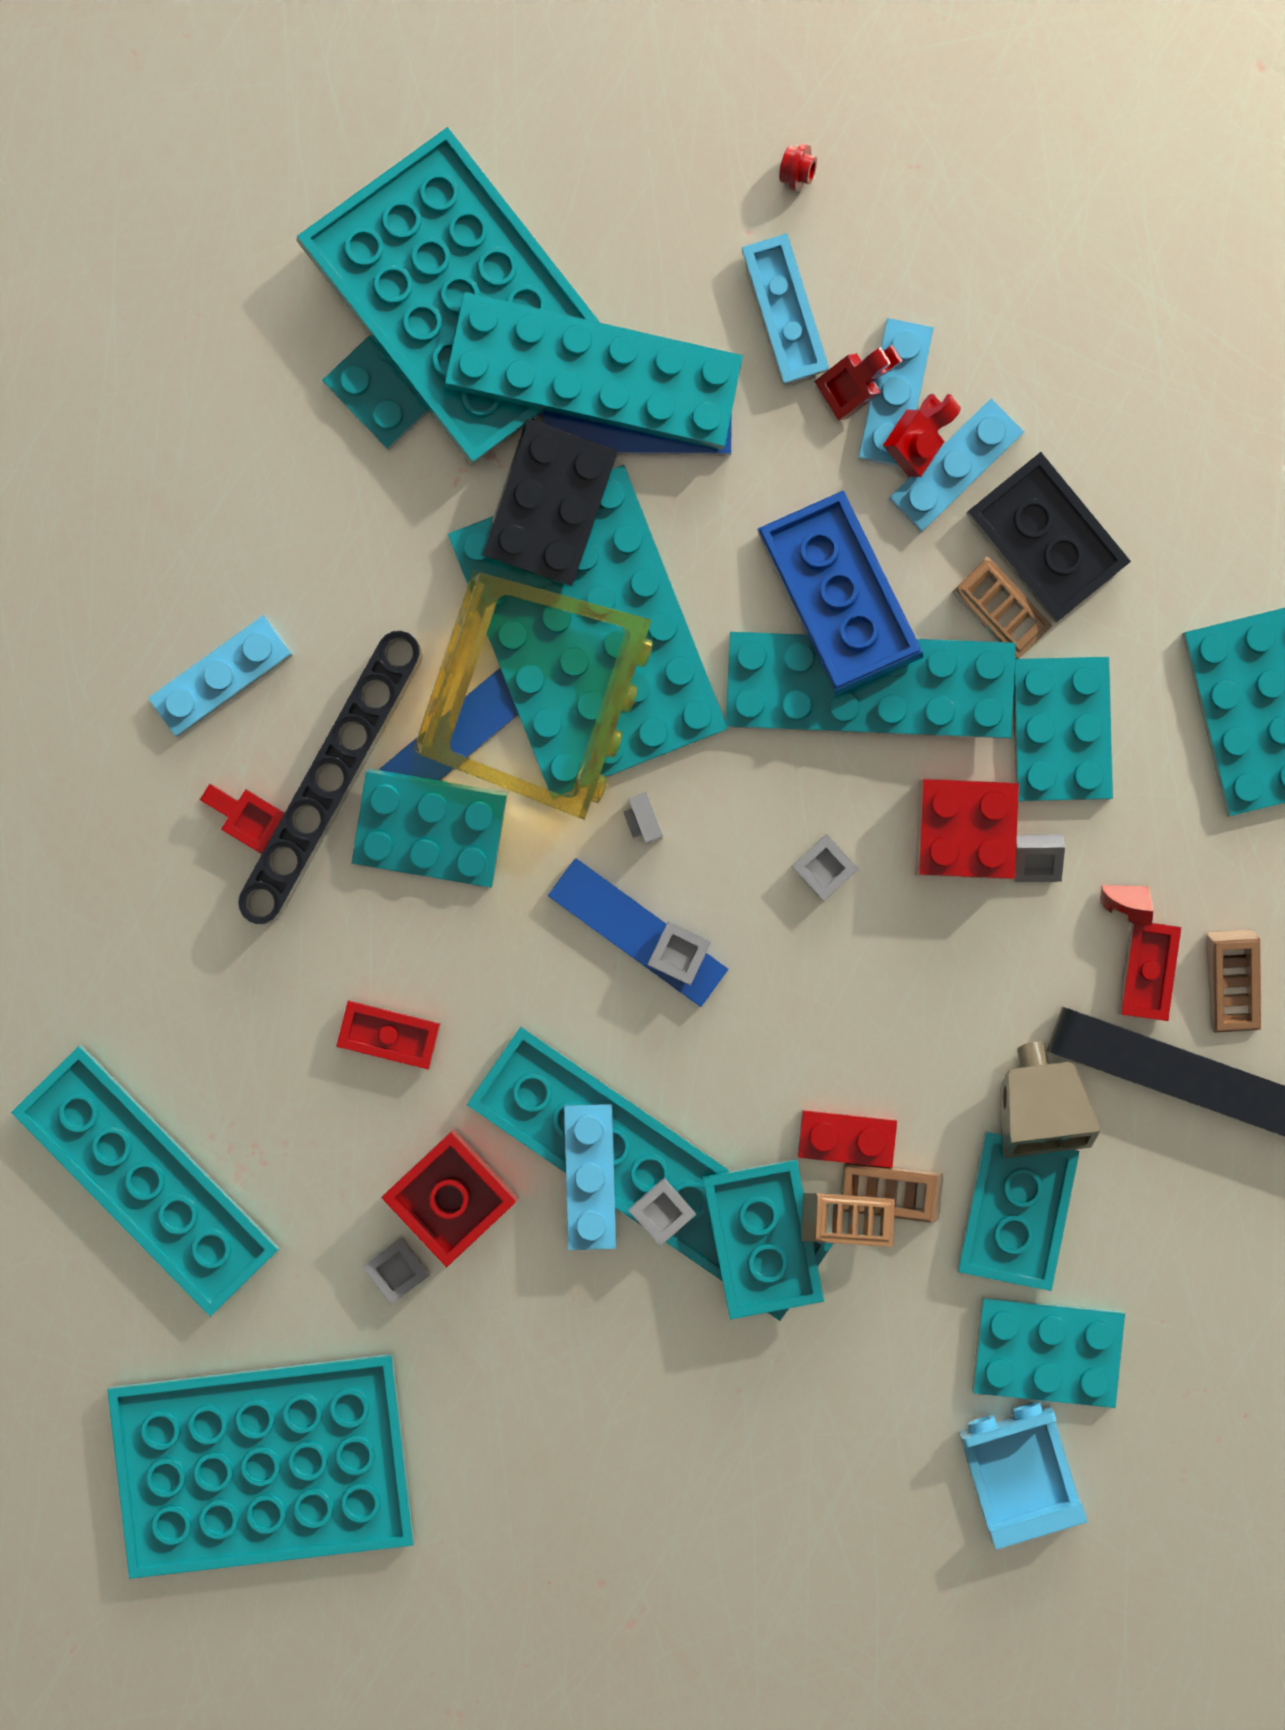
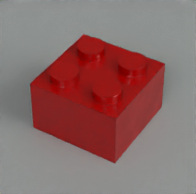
[915,779,1019,879]
[381,1129,519,1268]

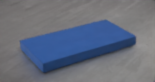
[757,490,923,696]

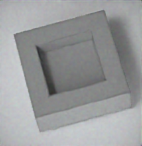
[623,792,663,844]
[791,834,859,901]
[1014,834,1065,882]
[647,922,711,985]
[628,1177,696,1246]
[362,1237,430,1304]

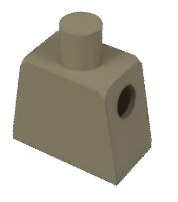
[1000,1042,1100,1159]

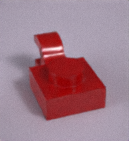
[814,345,903,421]
[883,394,961,477]
[200,784,285,854]

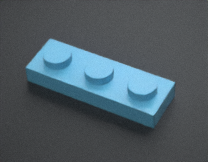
[741,233,829,386]
[858,318,934,468]
[889,398,1024,533]
[148,615,293,737]
[564,1104,616,1250]

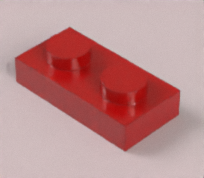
[1119,923,1182,1021]
[336,1000,441,1070]
[797,1110,897,1168]

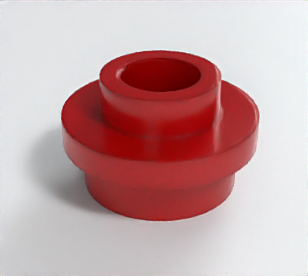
[779,143,817,192]

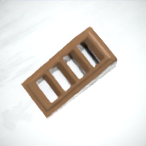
[952,557,1052,659]
[1207,930,1261,1033]
[841,1163,943,1223]
[801,1193,895,1247]

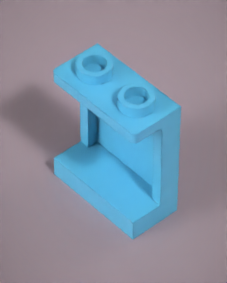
[959,1402,1088,1550]

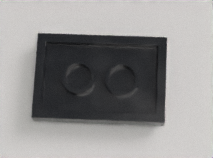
[481,419,618,587]
[966,452,1131,623]

